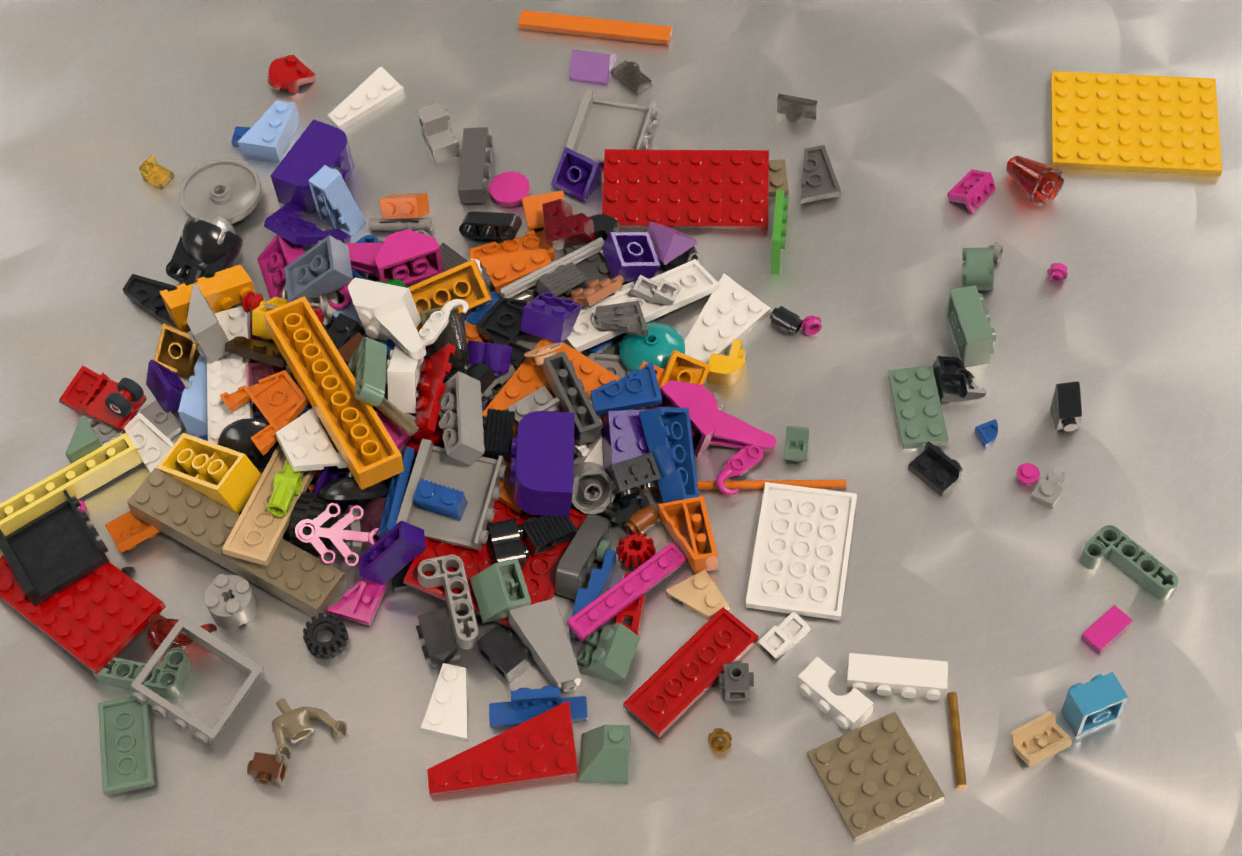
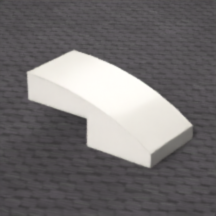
[758,611,812,659]

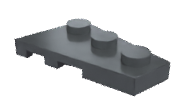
[801,145,841,204]

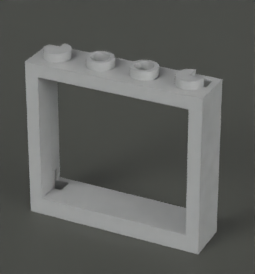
[130,615,264,744]

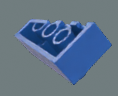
[639,407,699,503]

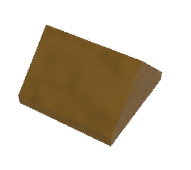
[154,323,200,378]

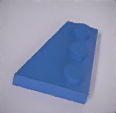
[590,362,662,415]

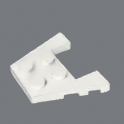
[276,408,347,472]

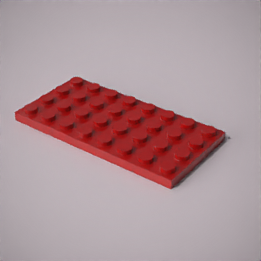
[602,149,769,230]
[0,555,166,675]

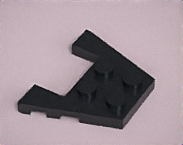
[476,297,531,368]

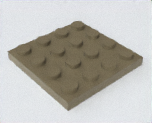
[807,712,945,842]

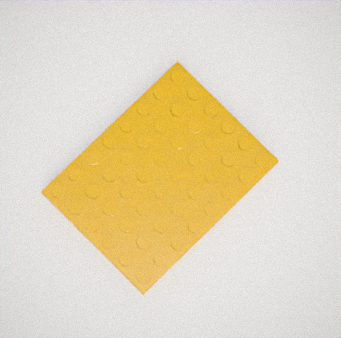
[1051,71,1222,176]

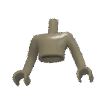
[272,699,347,763]

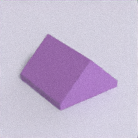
[569,50,616,86]
[646,221,697,265]

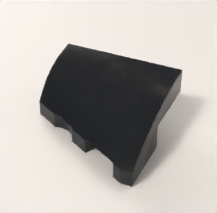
[932,356,987,402]

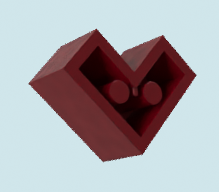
[542,199,595,250]

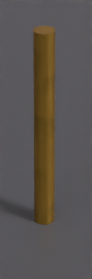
[947,692,967,789]

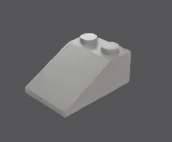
[187,283,229,363]

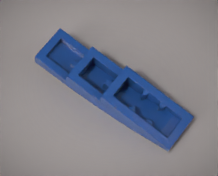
[569,549,617,641]

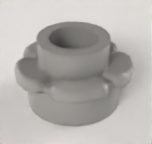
[989,243,1004,263]

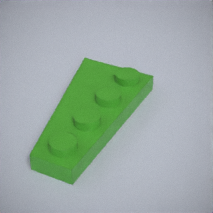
[771,189,788,274]

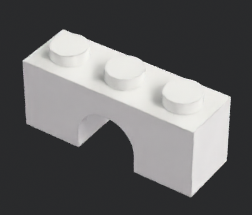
[797,657,874,731]

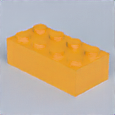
[408,259,493,332]

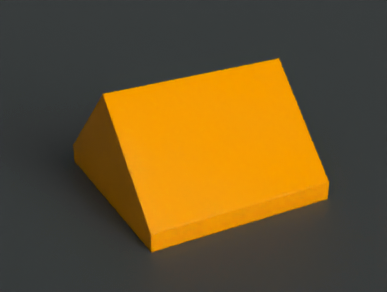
[659,350,711,390]

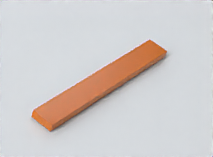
[518,10,672,45]

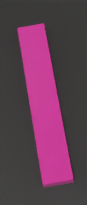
[566,542,688,641]

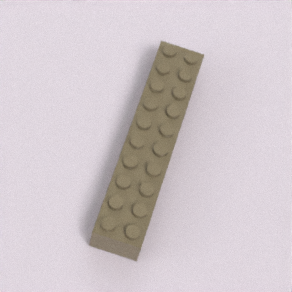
[127,468,347,619]

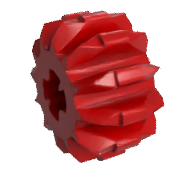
[616,530,656,570]

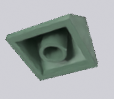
[65,417,102,464]

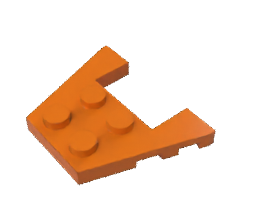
[219,370,310,455]

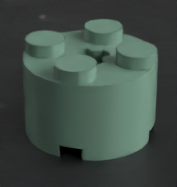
[962,247,994,291]

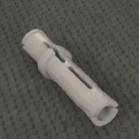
[368,218,432,231]

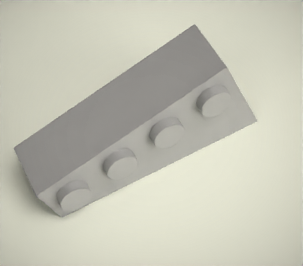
[438,371,485,465]

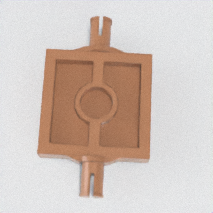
[566,275,624,307]

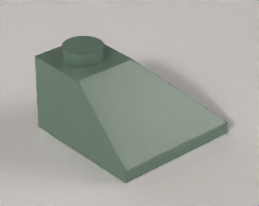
[578,725,631,784]

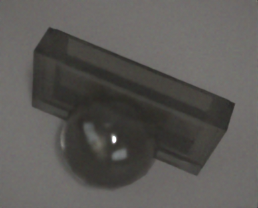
[611,60,652,96]
[777,94,818,124]

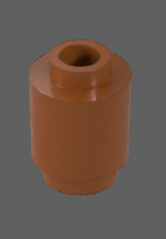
[625,503,660,535]

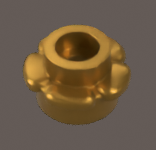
[708,728,732,752]

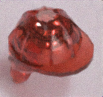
[147,613,217,655]

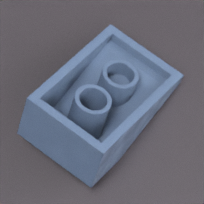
[284,235,353,302]

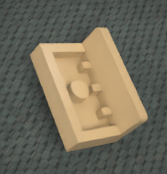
[1010,711,1072,767]

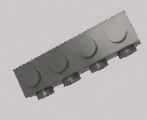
[458,127,494,203]
[543,351,603,446]

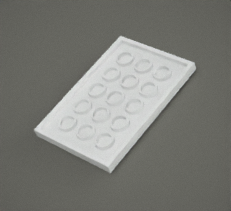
[745,482,857,621]

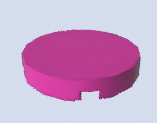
[489,171,530,207]

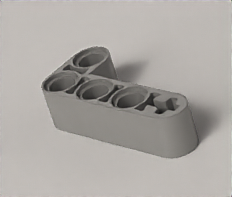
[418,555,478,650]

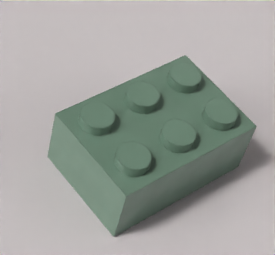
[946,285,996,368]

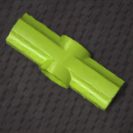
[267,459,304,518]

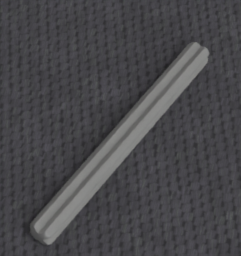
[499,238,605,298]

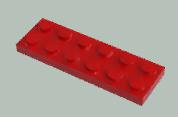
[623,607,759,738]

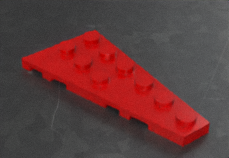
[427,700,579,796]

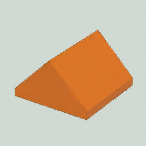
[522,190,565,230]

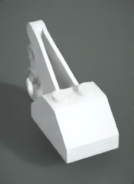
[348,277,469,360]

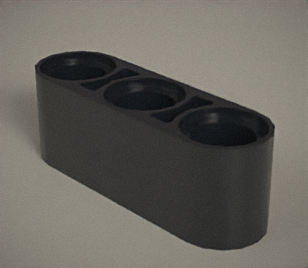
[459,211,522,240]

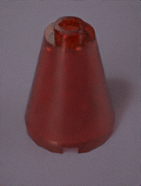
[1006,156,1064,206]

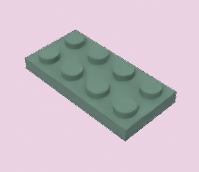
[888,366,949,449]
[98,696,155,796]

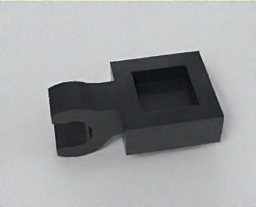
[660,246,699,272]

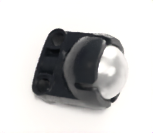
[166,215,243,286]

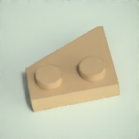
[666,570,729,620]

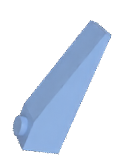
[178,354,208,436]

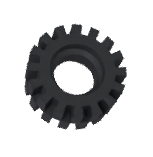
[303,612,349,659]

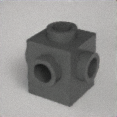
[719,661,754,701]

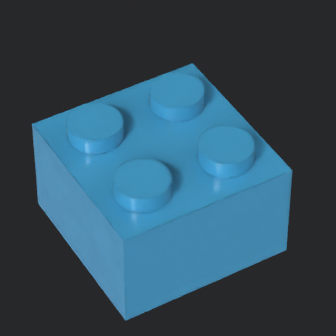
[1061,672,1128,737]

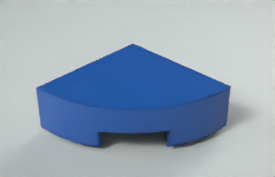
[975,419,998,448]

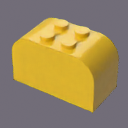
[156,433,262,514]

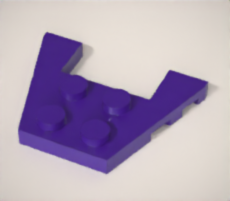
[264,202,351,245]

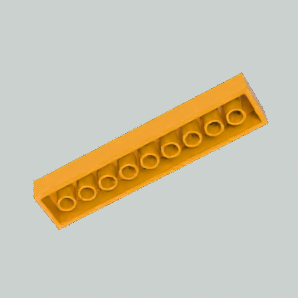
[263,296,404,490]

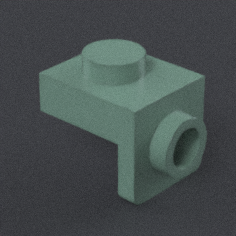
[784,426,809,462]

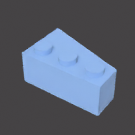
[238,101,300,164]
[308,165,366,238]

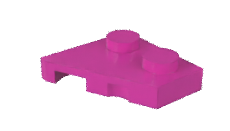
[327,578,388,626]

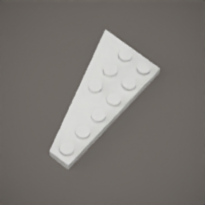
[684,274,771,364]

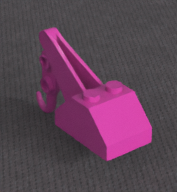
[328,229,443,310]
[653,380,777,495]

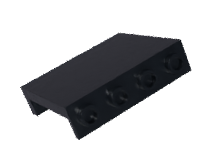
[0,490,110,606]

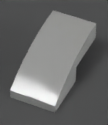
[630,275,681,305]

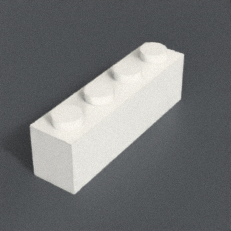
[846,653,948,700]

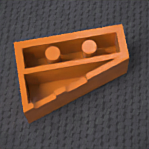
[478,248,552,294]
[658,496,718,574]

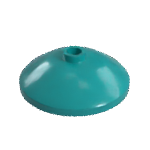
[620,322,685,372]

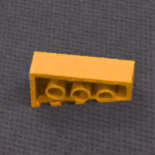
[160,265,257,331]

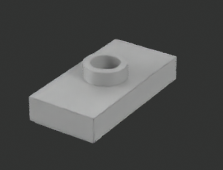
[140,400,185,440]

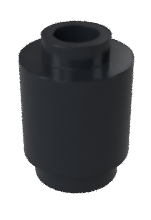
[769,306,803,335]

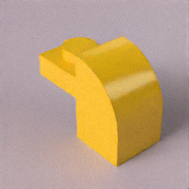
[706,339,746,386]

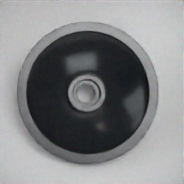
[218,418,279,473]
[319,471,389,500]

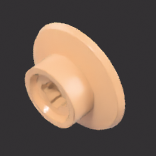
[524,342,563,365]

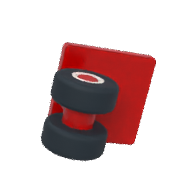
[86,378,147,431]

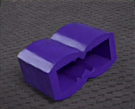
[465,340,513,377]

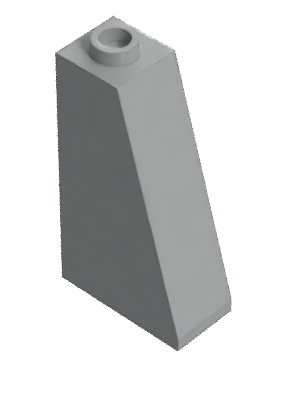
[508,598,581,692]

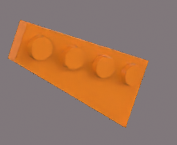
[469,227,555,260]

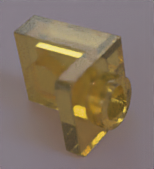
[139,155,175,190]

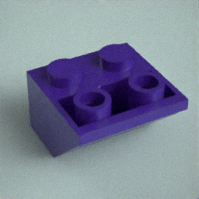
[520,292,582,343]

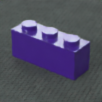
[359,520,426,585]

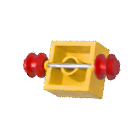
[241,291,324,340]

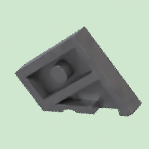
[596,301,648,337]

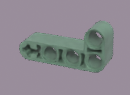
[348,337,387,407]
[1081,525,1178,601]
[90,648,192,698]

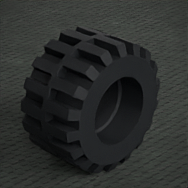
[289,492,338,553]

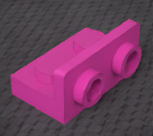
[947,169,996,214]

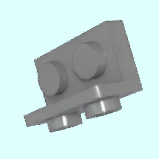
[507,386,561,426]

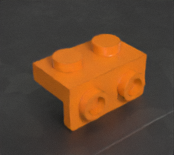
[105,511,160,553]

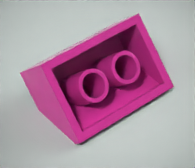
[257,235,305,299]

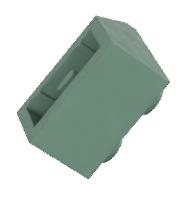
[470,558,531,623]
[577,623,641,682]

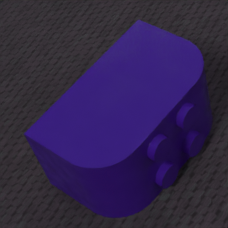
[270,119,354,213]
[509,411,575,517]

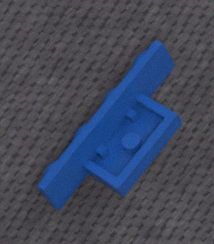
[489,686,588,728]

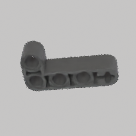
[555,514,612,600]

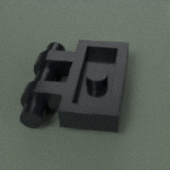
[600,489,650,524]

